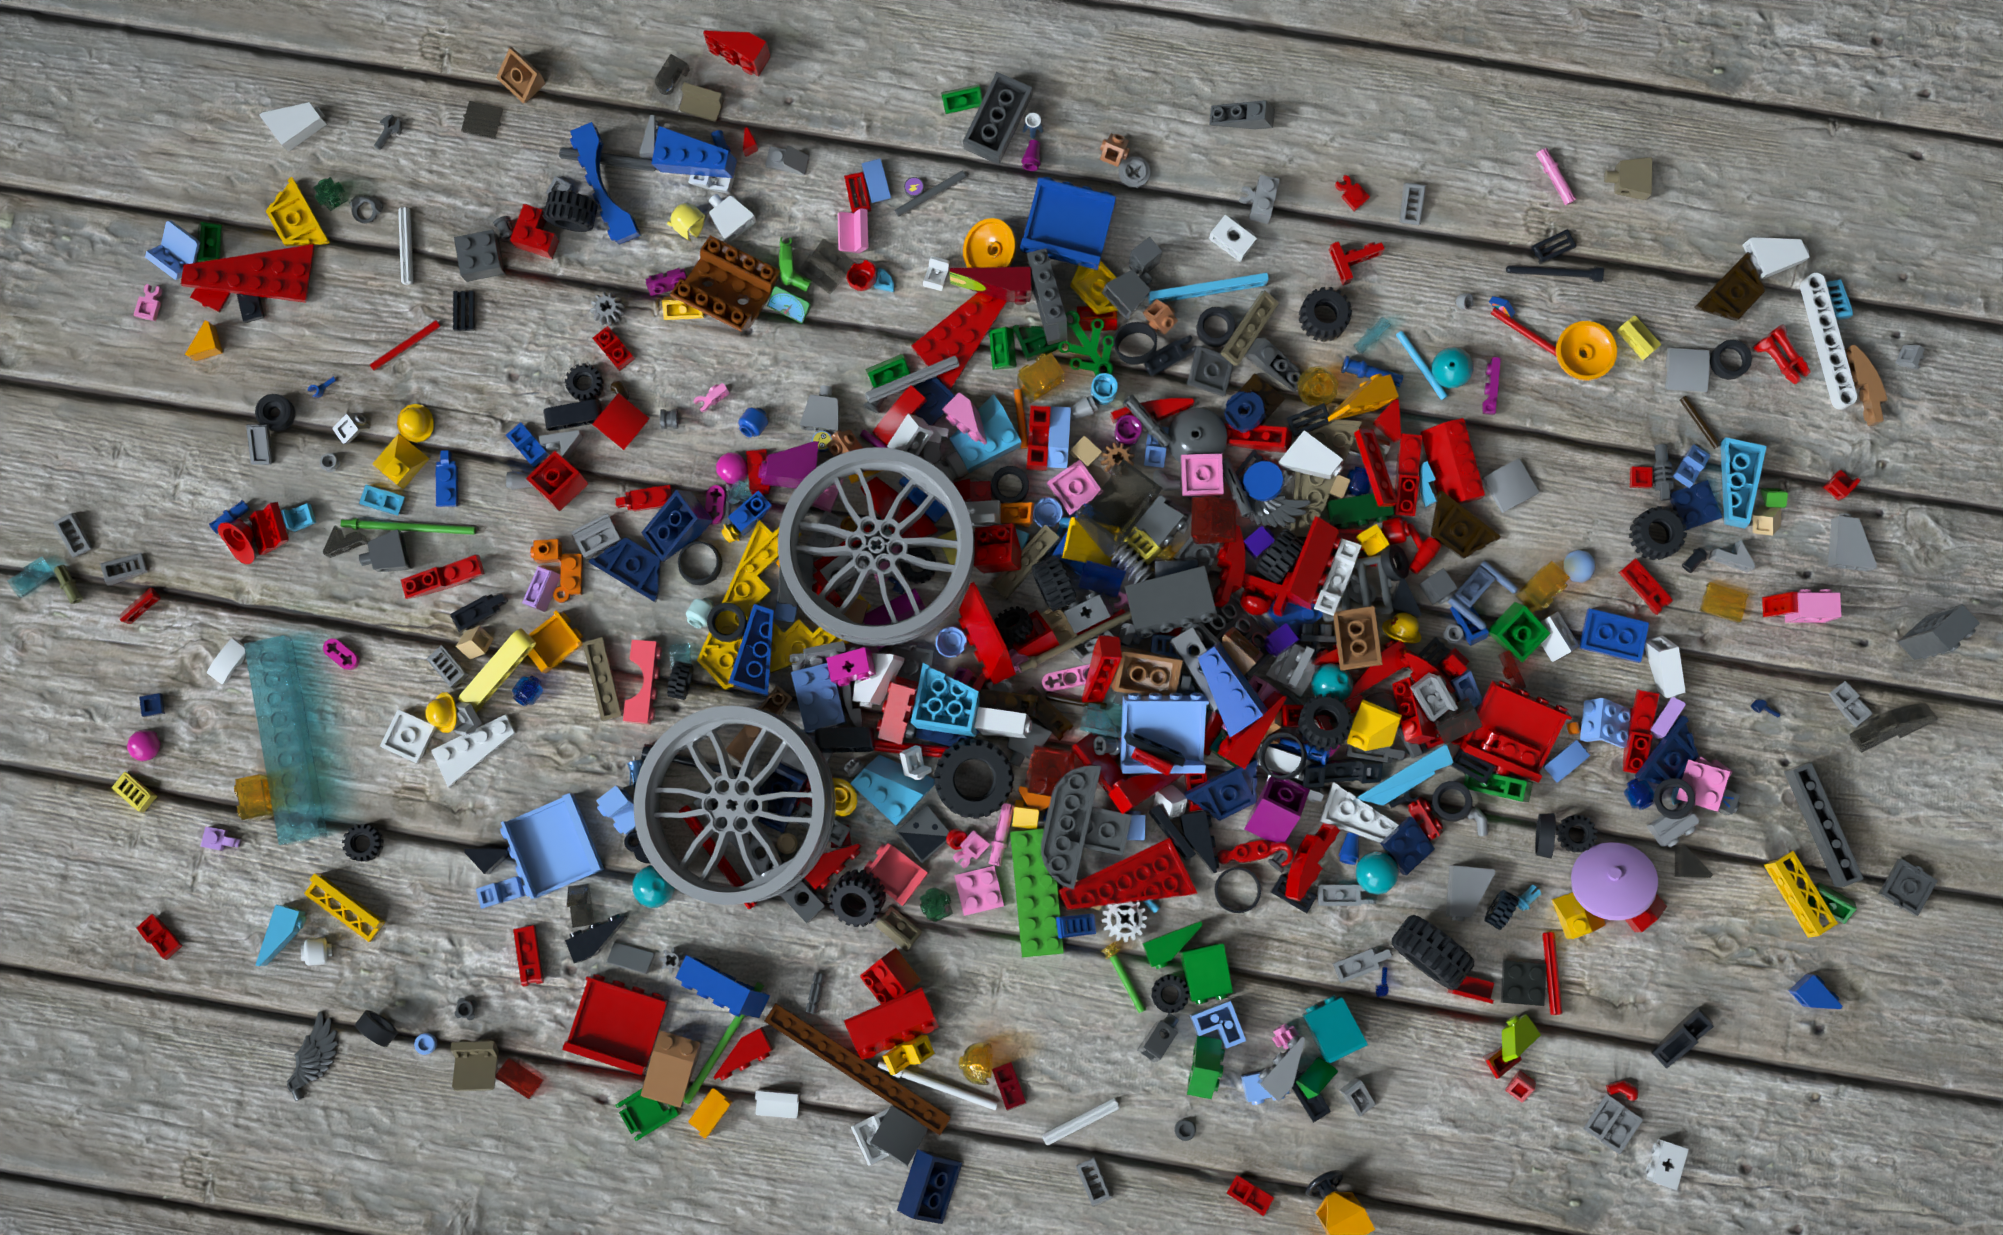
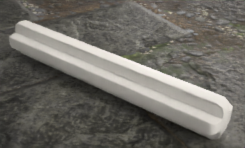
[399,207,413,285]
[1042,1098,1120,1145]

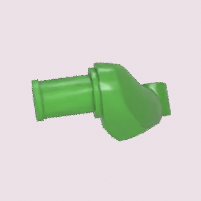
[779,237,812,292]

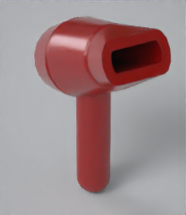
[1408,523,1442,575]

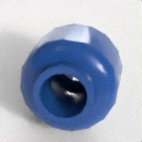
[738,407,768,438]

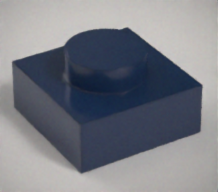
[139,693,165,717]

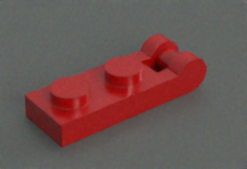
[1618,558,1673,615]
[1479,729,1541,769]
[513,925,544,987]

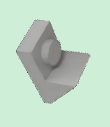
[765,145,809,176]
[539,430,583,460]
[1709,540,1755,572]

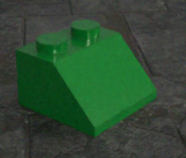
[1488,602,1551,663]

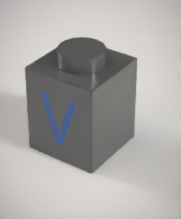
[1719,789,1741,815]

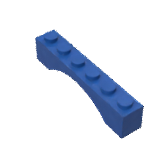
[570,122,641,245]

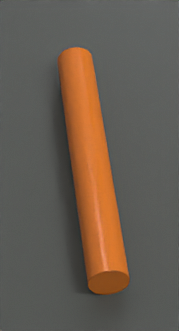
[1014,389,1028,449]

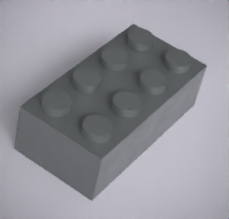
[963,72,1032,165]
[1897,604,1980,660]

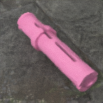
[1536,148,1577,205]
[988,803,1015,867]

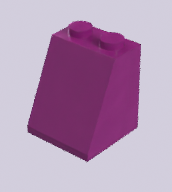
[758,441,818,489]
[1244,772,1310,842]

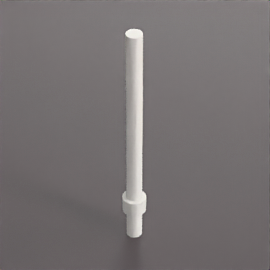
[877,1060,998,1110]

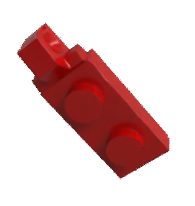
[746,449,771,497]
[615,485,672,512]

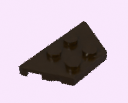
[1694,252,1765,321]
[1430,491,1501,559]

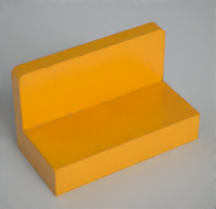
[688,1088,733,1139]

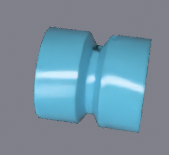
[1090,373,1118,405]

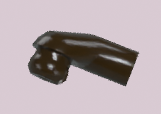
[610,381,629,400]

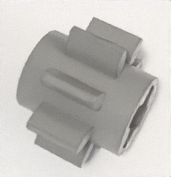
[659,947,684,973]

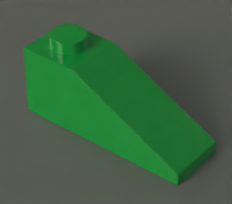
[1464,768,1533,802]
[1142,921,1202,969]

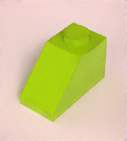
[1502,1014,1541,1062]

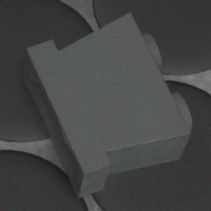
[1135,494,1190,548]

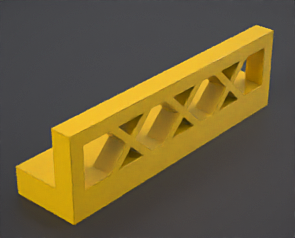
[1764,851,1838,938]
[304,873,386,942]

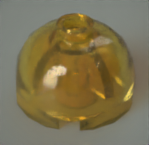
[1297,366,1338,407]
[959,1042,993,1085]

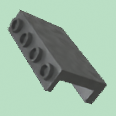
[1027,248,1067,345]
[1125,566,1217,638]

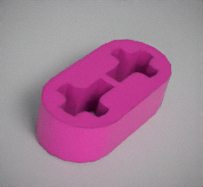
[705,485,726,525]
[323,638,359,670]

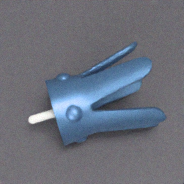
[1023,113,1043,139]
[627,756,643,787]

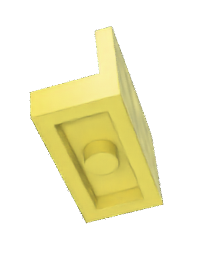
[1616,316,1661,360]

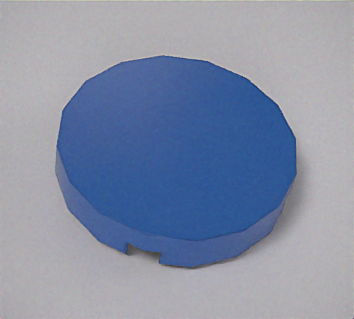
[1243,461,1284,502]

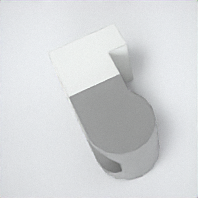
[924,425,949,465]

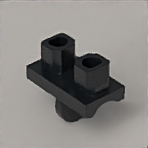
[1296,624,1337,657]

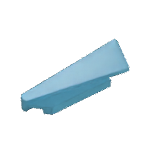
[1356,744,1453,806]

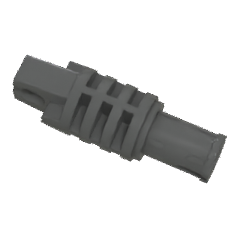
[1653,444,1674,501]

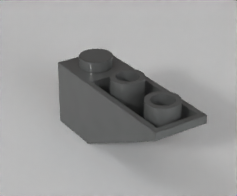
[1209,100,1275,130]
[1245,338,1306,392]

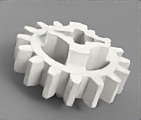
[1102,902,1147,943]

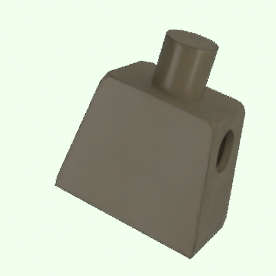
[1604,157,1652,200]

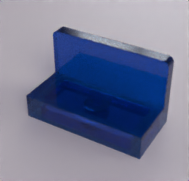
[1078,560,1126,598]

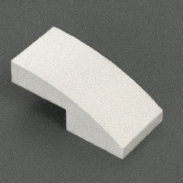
[689,175,735,194]
[207,637,250,684]

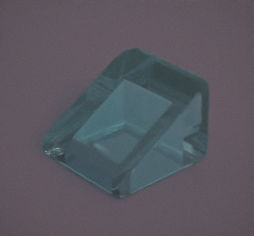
[668,643,691,669]

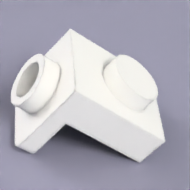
[923,256,950,291]
[900,745,932,780]

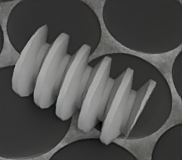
[1111,541,1155,584]

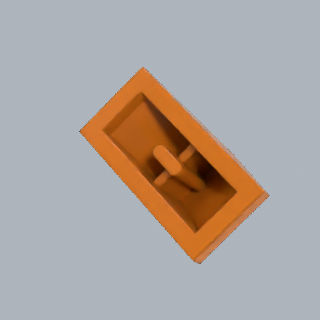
[1018,786,1051,812]

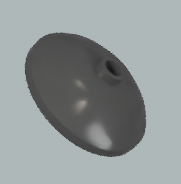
[1168,408,1227,463]

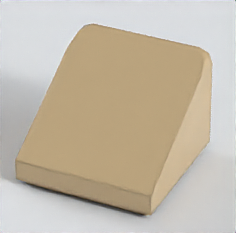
[1330,475,1350,498]

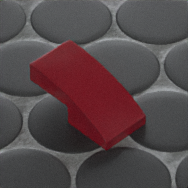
[992,1062,1027,1111]

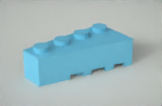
[1720,437,1767,529]

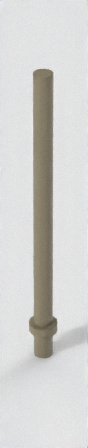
[1018,611,1132,672]

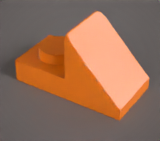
[1001,502,1034,527]

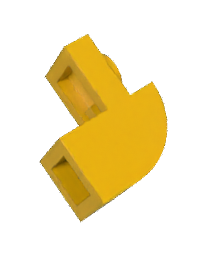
[883,1035,935,1075]

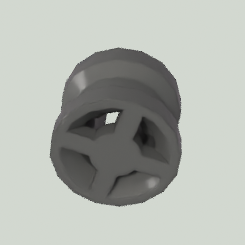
[660,409,679,429]

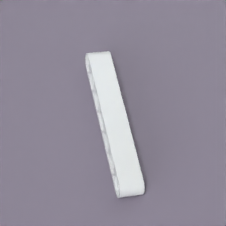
[1800,273,1857,410]

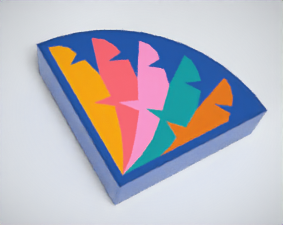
[1489,296,1515,318]

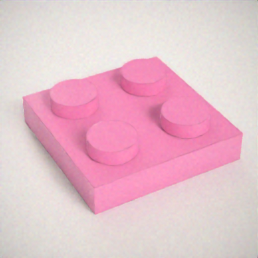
[1181,454,1224,496]
[1047,460,1103,516]
[1676,760,1731,812]
[954,866,1004,916]

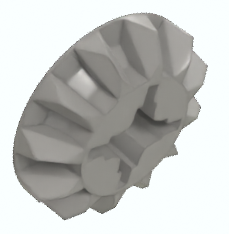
[1119,156,1150,188]

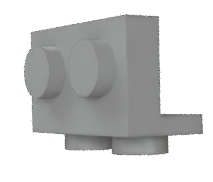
[1410,673,1458,721]

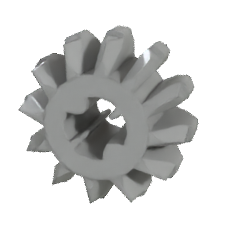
[590,291,625,326]

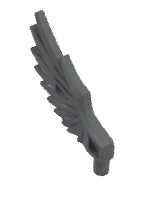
[1222,494,1310,528]
[287,1011,339,1101]

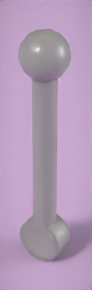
[723,484,732,525]

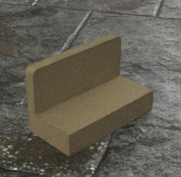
[679,82,724,122]

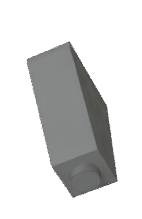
[1828,514,1877,572]
[1446,865,1495,921]

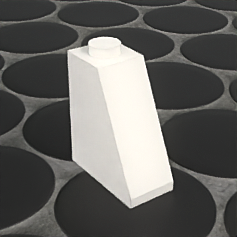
[259,102,327,152]
[1743,237,1809,280]
[1279,430,1344,479]
[1644,635,1685,698]
[852,653,904,708]
[974,707,1032,738]
[1253,744,1314,781]

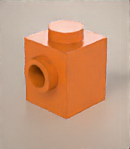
[530,539,562,564]

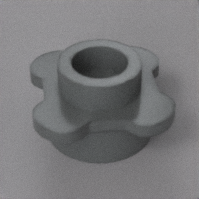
[455,998,478,1021]

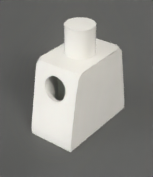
[709,194,756,244]

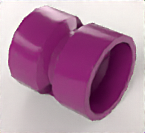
[1114,415,1142,447]

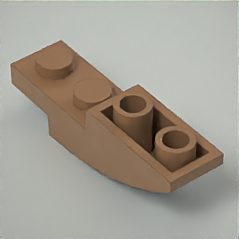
[1845,345,1887,426]
[726,686,793,764]

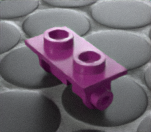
[646,267,686,296]

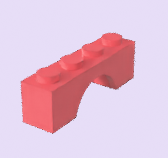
[623,640,662,725]

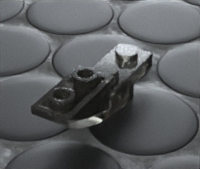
[1849,703,1938,753]

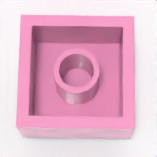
[1785,589,1841,623]

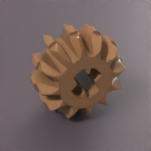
[1101,442,1135,477]

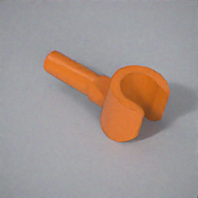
[1567,722,1581,735]

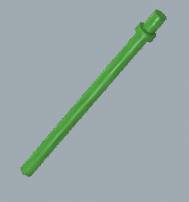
[340,518,476,535]
[684,981,764,1104]

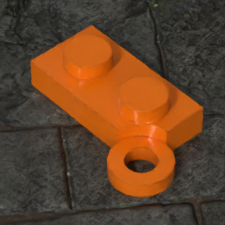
[553,554,583,603]

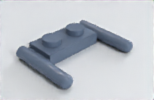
[1448,560,1518,630]

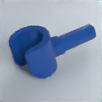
[308,376,337,398]

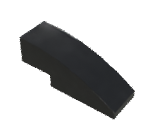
[1652,1007,1714,1069]

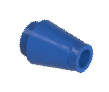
[1338,833,1359,865]

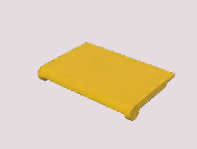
[1062,517,1121,568]

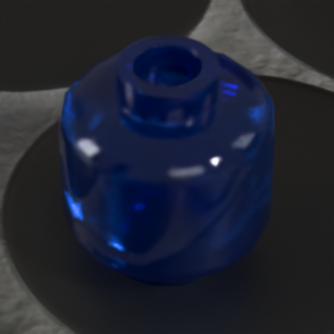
[1347,466,1371,496]
[512,675,543,707]
[1624,778,1654,810]

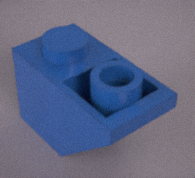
[728,490,772,536]
[1788,974,1843,1009]

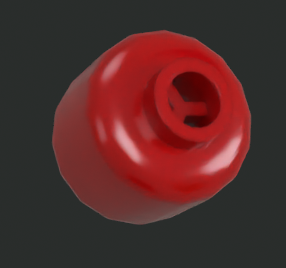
[1380,517,1410,545]

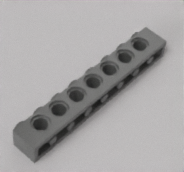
[693,786,826,923]

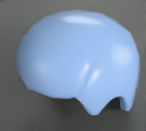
[1033,497,1063,527]
[1564,550,1595,583]
[936,626,967,657]

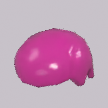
[716,452,748,485]
[127,729,161,762]

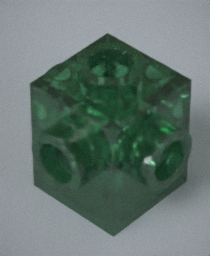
[313,177,347,211]
[920,887,953,922]

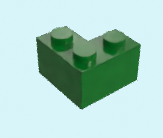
[1187,1035,1225,1099]

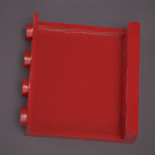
[1460,680,1572,783]
[562,974,669,1075]

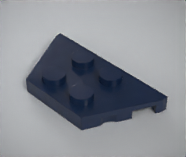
[589,537,661,603]
[1634,715,1699,788]
[1184,757,1258,821]

